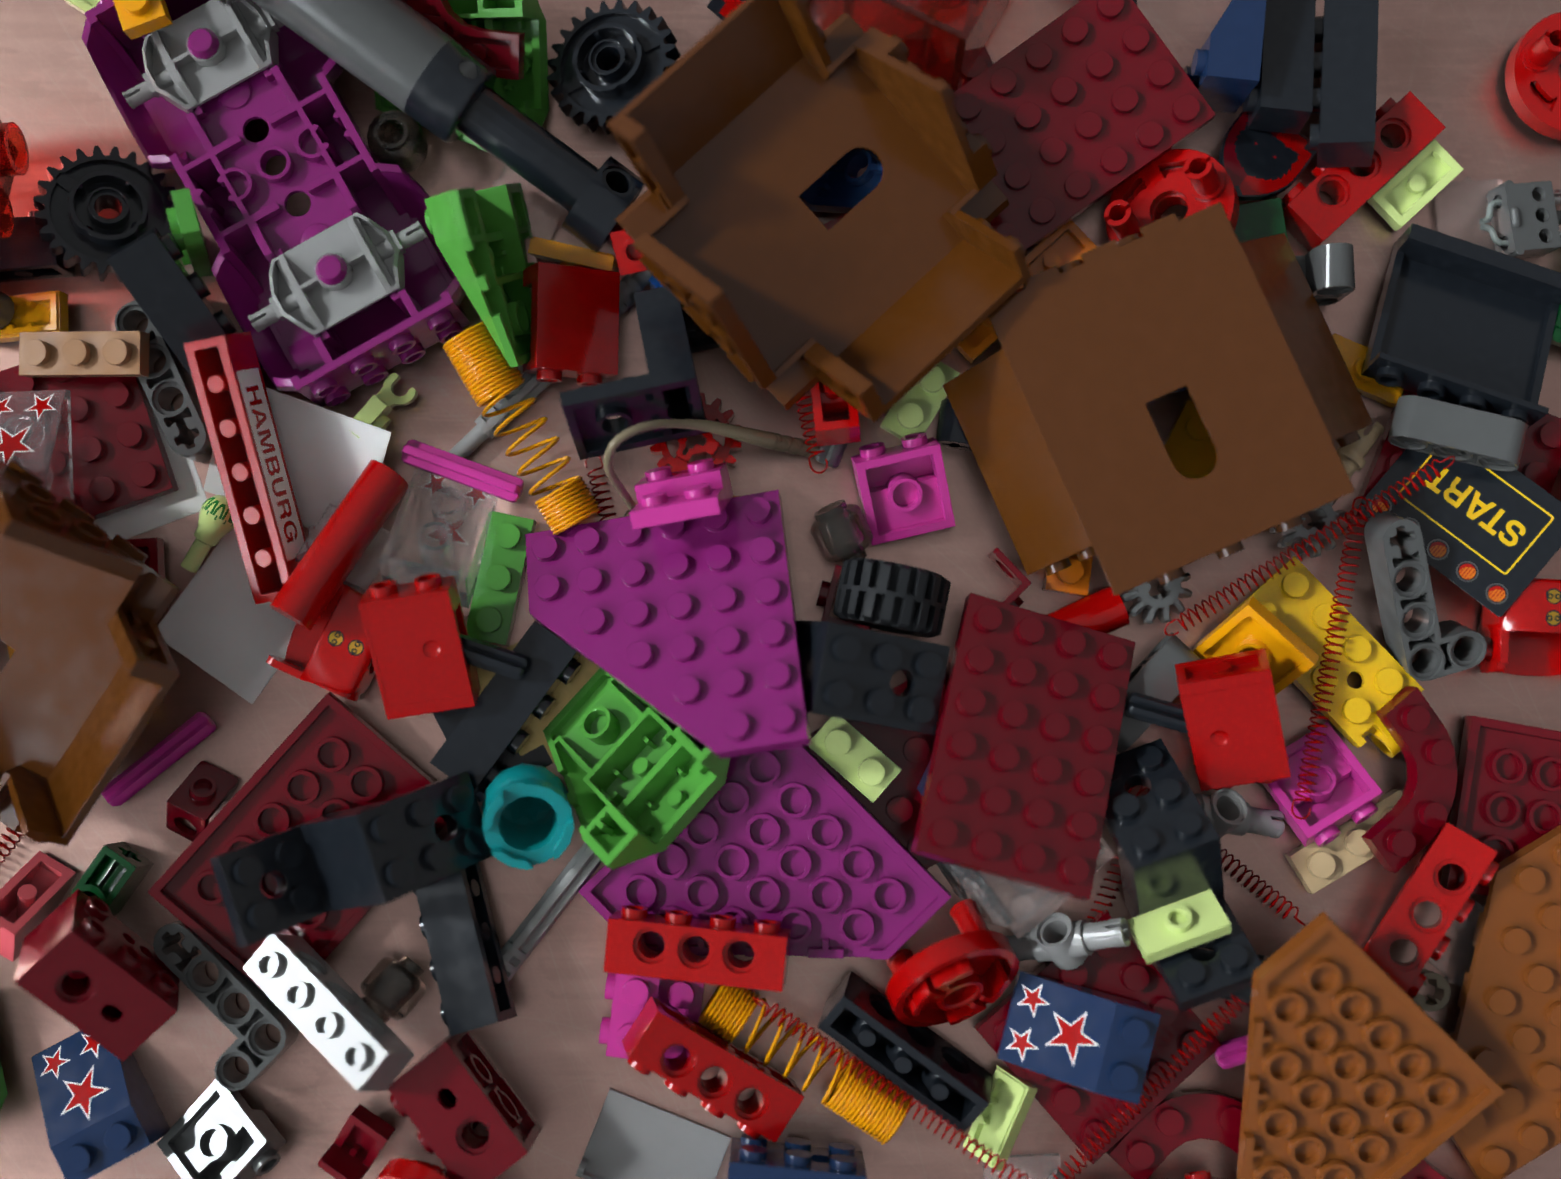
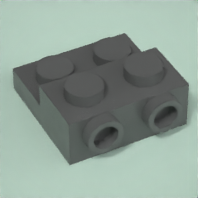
[157,1079,286,1179]

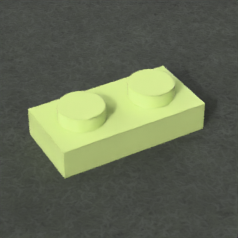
[1367,139,1464,231]
[880,361,961,439]
[808,716,902,803]

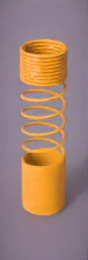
[442,322,600,535]
[698,985,912,1145]

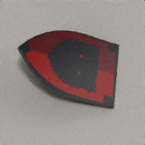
[1219,111,1317,201]

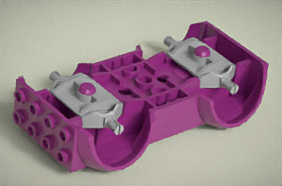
[82,0,471,407]

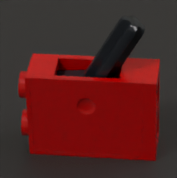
[358,573,528,720]
[1125,648,1291,791]

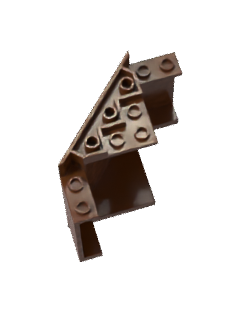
[607,0,1031,423]
[943,202,1374,596]
[0,460,180,846]

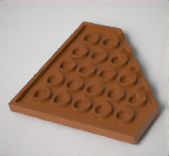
[1450,825,1561,1179]
[1236,911,1505,1179]

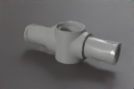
[1194,788,1285,838]
[1006,912,1130,970]

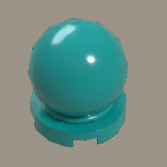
[481,763,574,870]

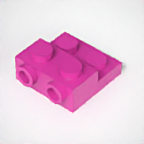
[851,432,956,546]
[629,458,734,530]
[1263,721,1383,848]
[599,973,705,1059]

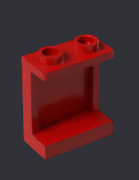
[522,262,620,386]

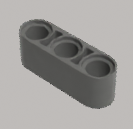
[1388,395,1528,472]
[1117,633,1201,753]

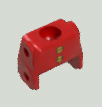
[1477,578,1561,676]
[266,583,375,702]

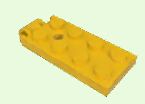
[1229,557,1424,758]

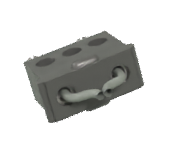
[1479,180,1561,259]

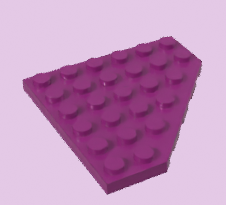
[525,490,811,759]
[578,746,951,960]

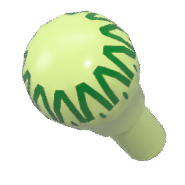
[181,495,234,573]

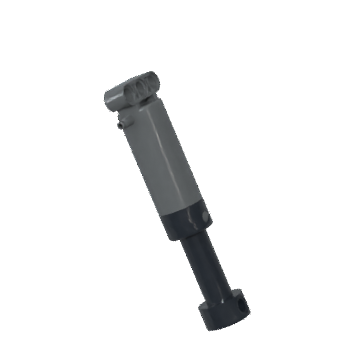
[219,0,645,252]

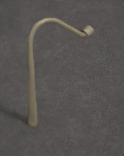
[603,419,819,517]

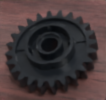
[547,0,681,135]
[33,146,176,282]

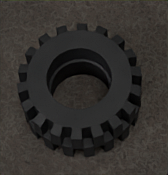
[833,558,951,638]

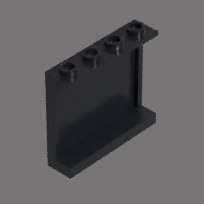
[1361,223,1561,428]

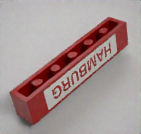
[184,331,309,604]

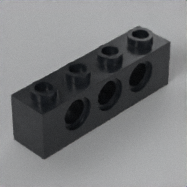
[818,971,993,1133]

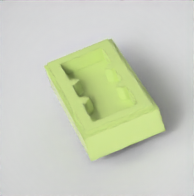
[1127,889,1232,964]
[963,1065,1038,1170]

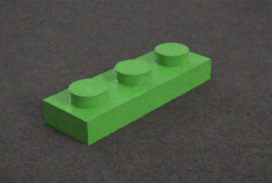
[166,188,213,277]
[466,511,536,646]

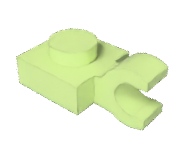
[349,372,418,438]

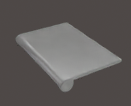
[576,1088,731,1179]

